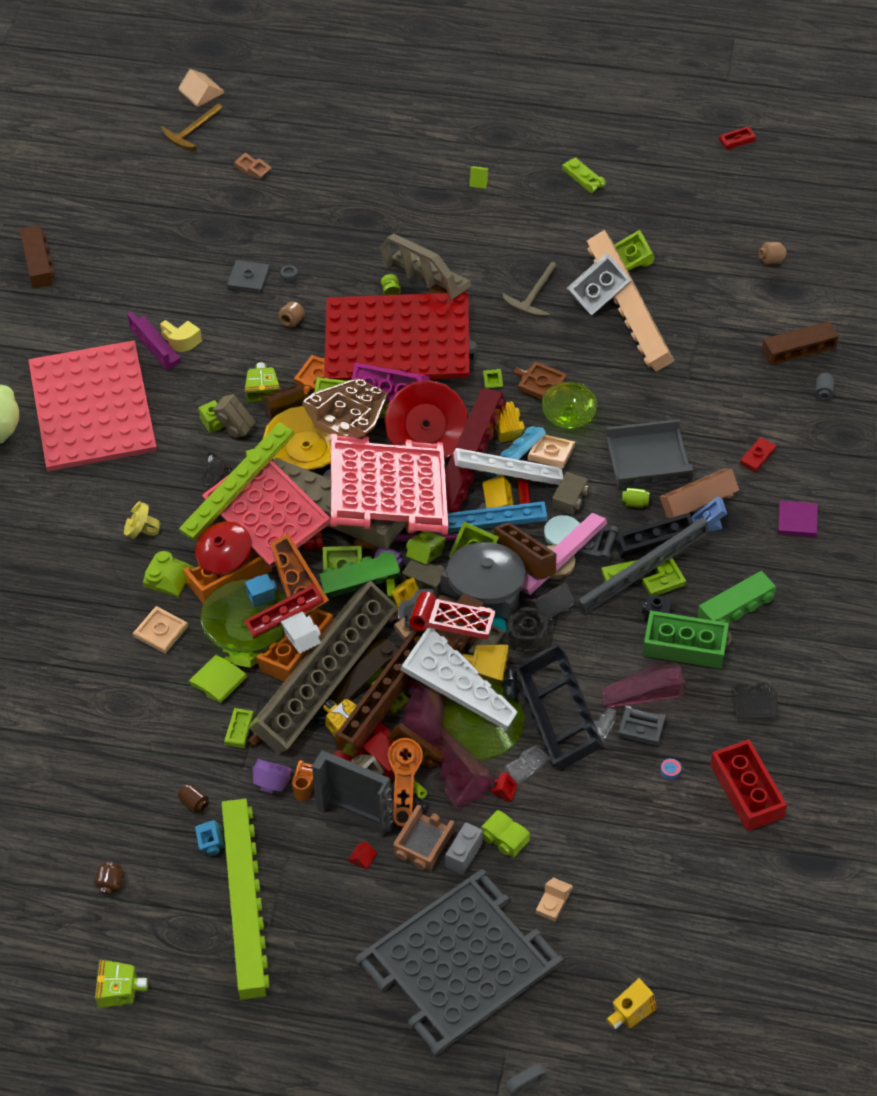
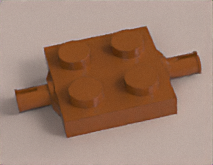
[514,362,572,403]

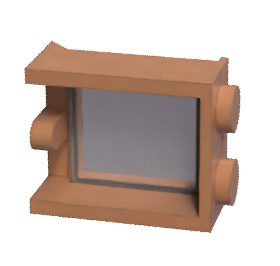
[393,805,455,871]

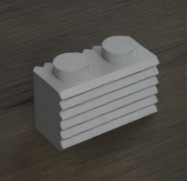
[445,823,483,875]

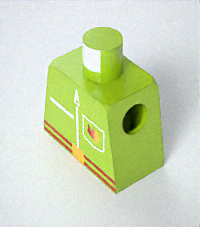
[245,363,280,403]
[95,960,148,1008]

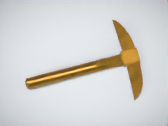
[162,104,222,151]

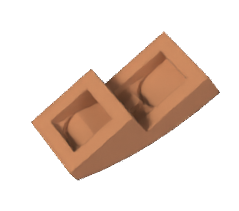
[234,153,272,179]

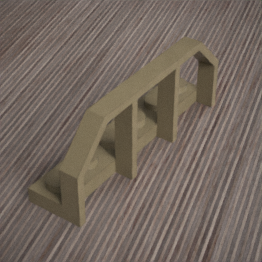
[380,233,471,299]

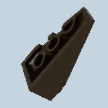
[329,638,399,705]

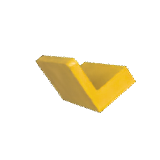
[483,475,514,508]

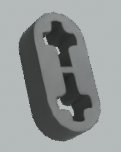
[505,1063,547,1096]

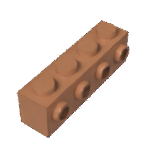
[660,469,739,518]

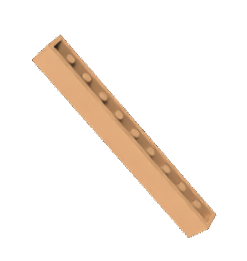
[587,230,674,372]

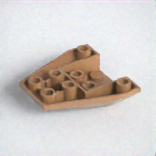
[302,378,388,438]

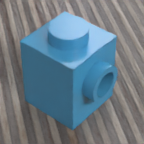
[245,574,277,608]

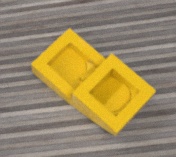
[392,577,419,609]

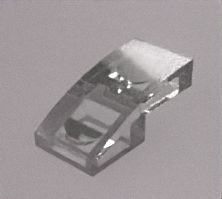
[503,745,549,784]

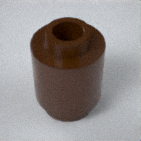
[178,784,209,813]

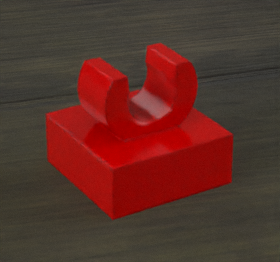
[491,772,518,802]

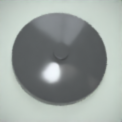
[447,542,525,604]

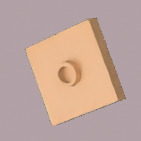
[528,435,575,468]
[133,606,188,654]

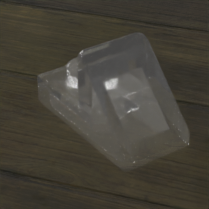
[585,708,616,752]

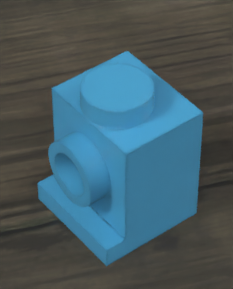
[195,820,225,856]

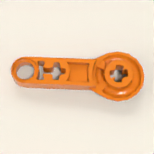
[388,738,423,827]

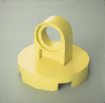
[124,501,161,539]

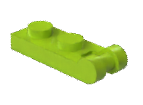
[562,157,606,193]

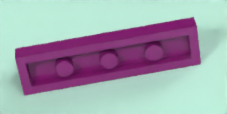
[127,311,181,371]

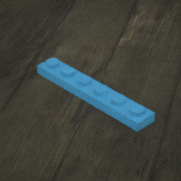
[432,501,547,534]

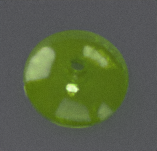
[542,382,597,428]

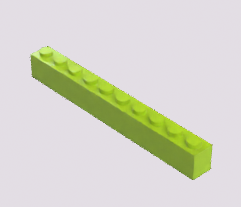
[222,799,270,1000]

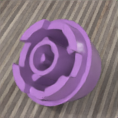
[252,759,292,793]

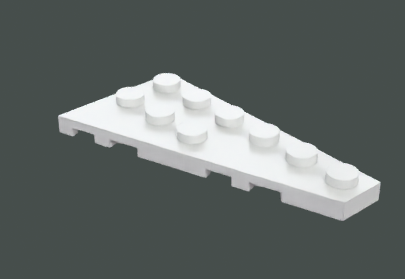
[401,627,517,731]

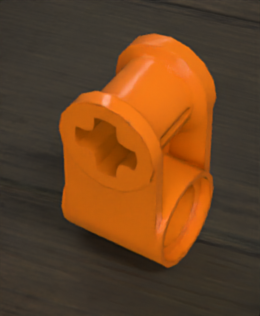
[292,760,314,801]

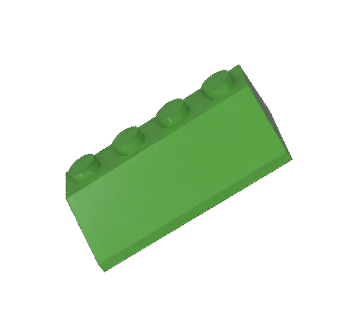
[319,551,401,598]
[643,611,729,669]

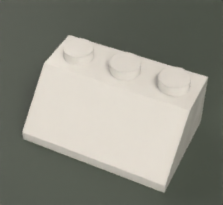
[566,253,631,315]

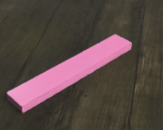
[521,513,608,595]

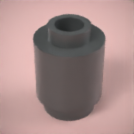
[815,373,834,400]

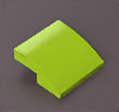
[189,655,247,703]

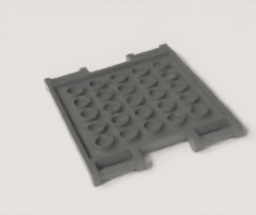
[355,869,565,1056]

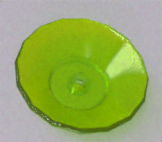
[200,579,286,653]
[432,682,524,759]

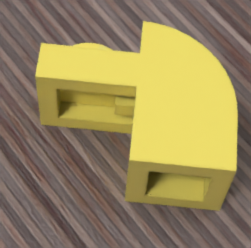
[160,320,202,352]

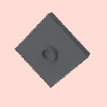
[227,260,270,293]

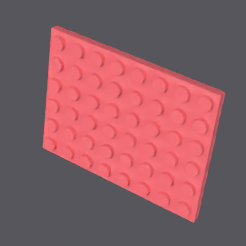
[28,340,157,472]

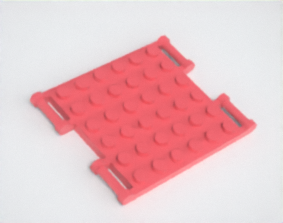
[330,433,448,535]

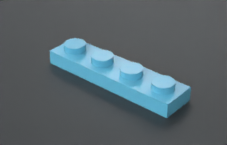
[484,426,546,478]

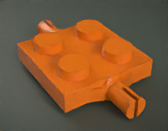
[294,355,325,398]

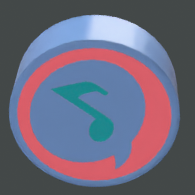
[660,759,681,780]

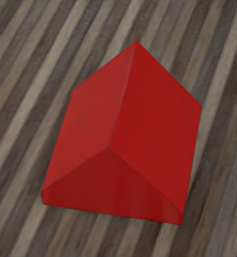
[348,842,377,870]

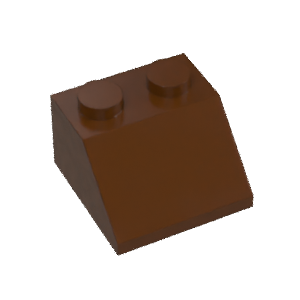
[261,385,305,418]

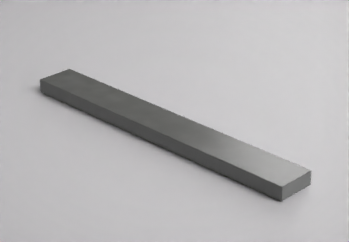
[579,517,708,615]

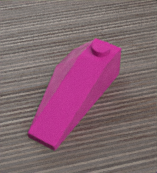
[352,363,430,402]

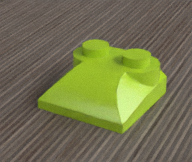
[614,230,654,271]
[323,546,362,570]
[143,551,195,598]

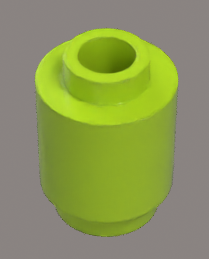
[622,488,649,508]

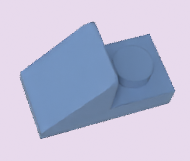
[691,496,727,531]

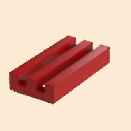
[719,126,756,150]

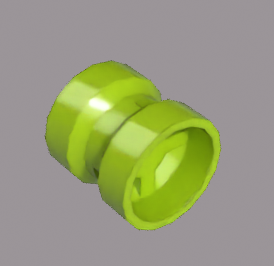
[381,274,401,295]

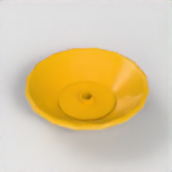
[263,406,331,470]

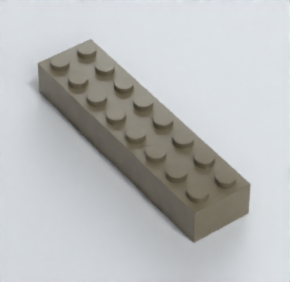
[273,458,406,550]

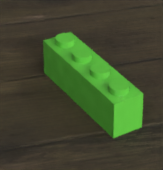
[698,571,776,623]

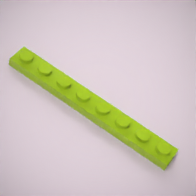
[179,422,295,542]

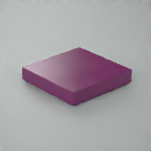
[778,501,818,537]

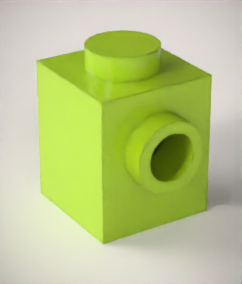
[199,400,226,433]

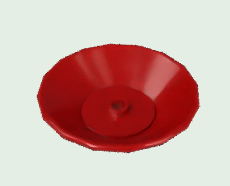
[384,380,468,461]

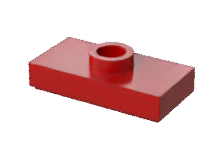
[740,437,776,472]

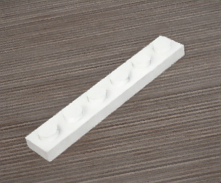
[453,448,563,485]

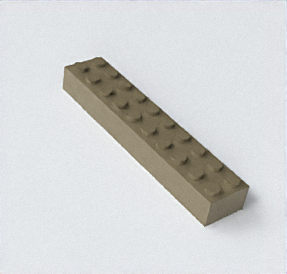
[248,581,398,754]

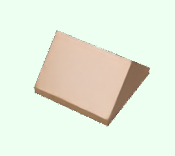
[178,69,224,107]

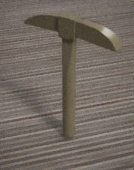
[503,262,557,316]

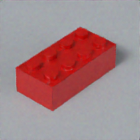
[710,739,787,832]

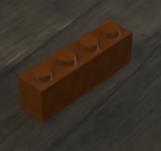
[20,225,55,288]
[762,321,839,366]
[494,522,557,580]

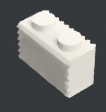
[281,611,321,653]

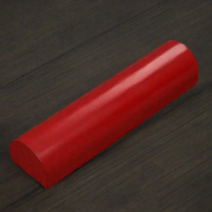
[244,584,324,639]

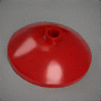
[195,521,252,575]

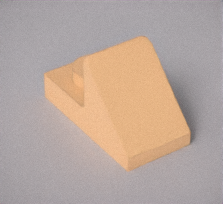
[536,878,573,922]

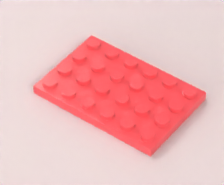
[202,460,331,569]

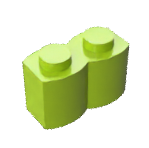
[481,810,530,857]

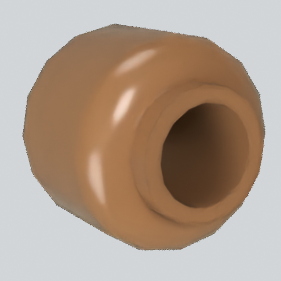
[759,242,786,265]
[279,301,305,328]

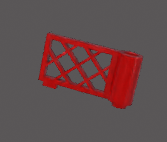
[409,591,495,640]

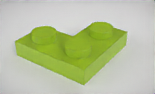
[642,557,686,596]

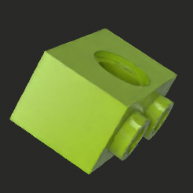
[406,532,446,564]

